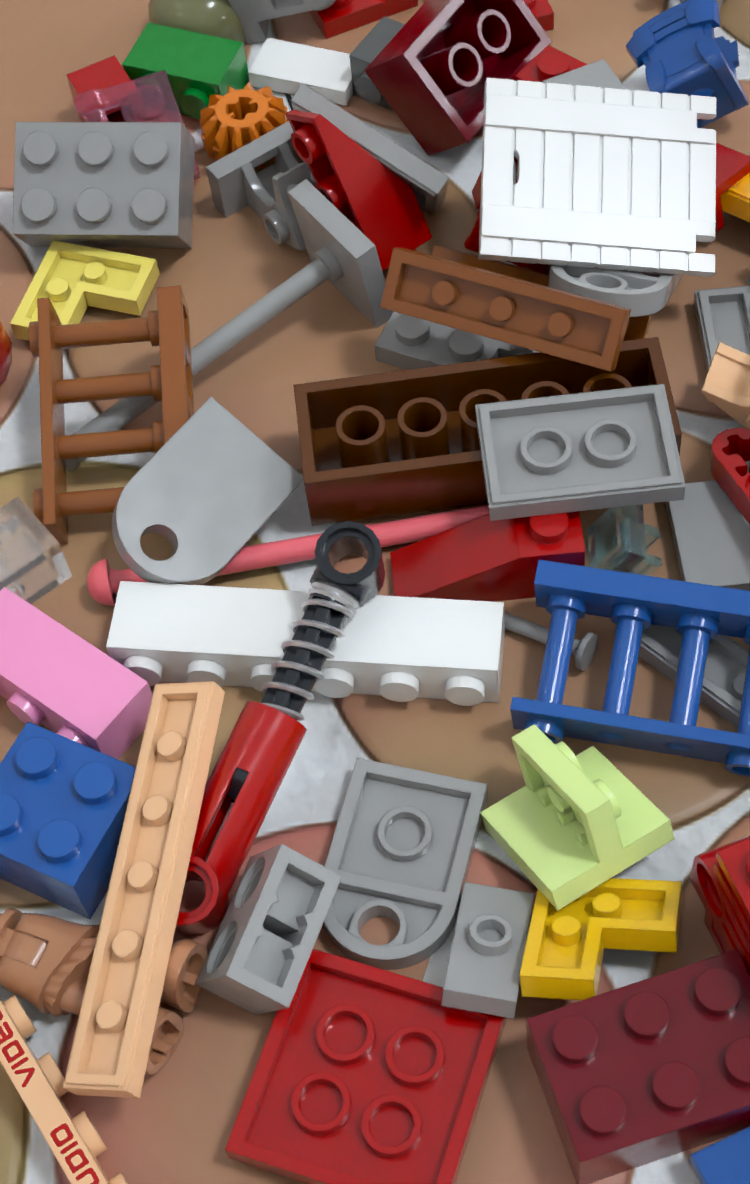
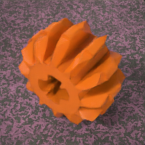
[199,82,288,170]

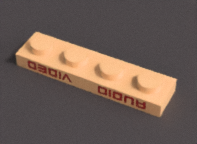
[0,995,128,1184]

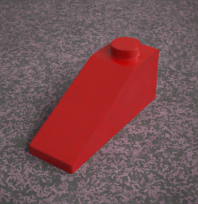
[390,511,585,602]

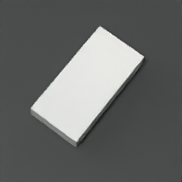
[248,37,353,106]

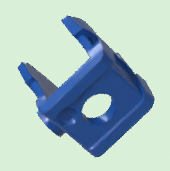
[626,0,749,128]

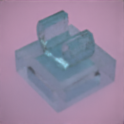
[587,504,662,576]

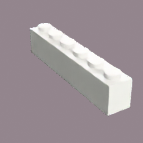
[106,581,505,706]

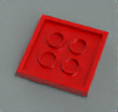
[225,949,507,1184]

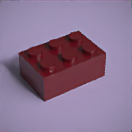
[364,0,552,156]
[526,949,750,1184]

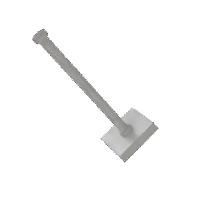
[65,179,394,472]

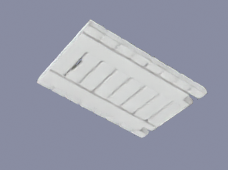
[479,78,716,277]

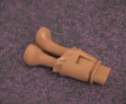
[0,908,207,1074]

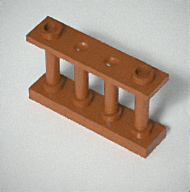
[380,245,652,371]
[29,285,194,545]

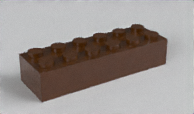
[293,337,682,526]

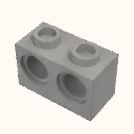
[195,844,342,1015]

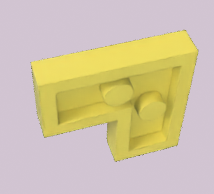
[10,240,160,341]

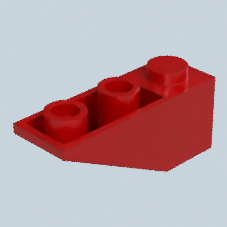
[286,109,432,271]

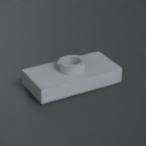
[441,882,534,1019]

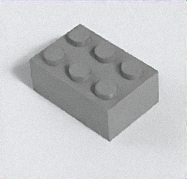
[12,122,195,249]

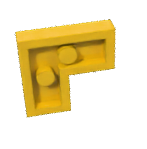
[519,878,683,1000]

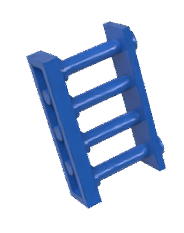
[510,560,750,777]

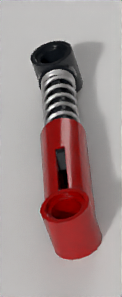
[175,521,385,936]

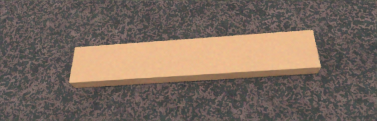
[63,681,225,1098]

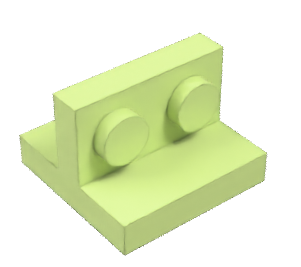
[480,724,675,911]

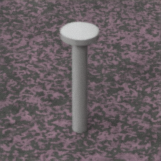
[504,611,598,671]

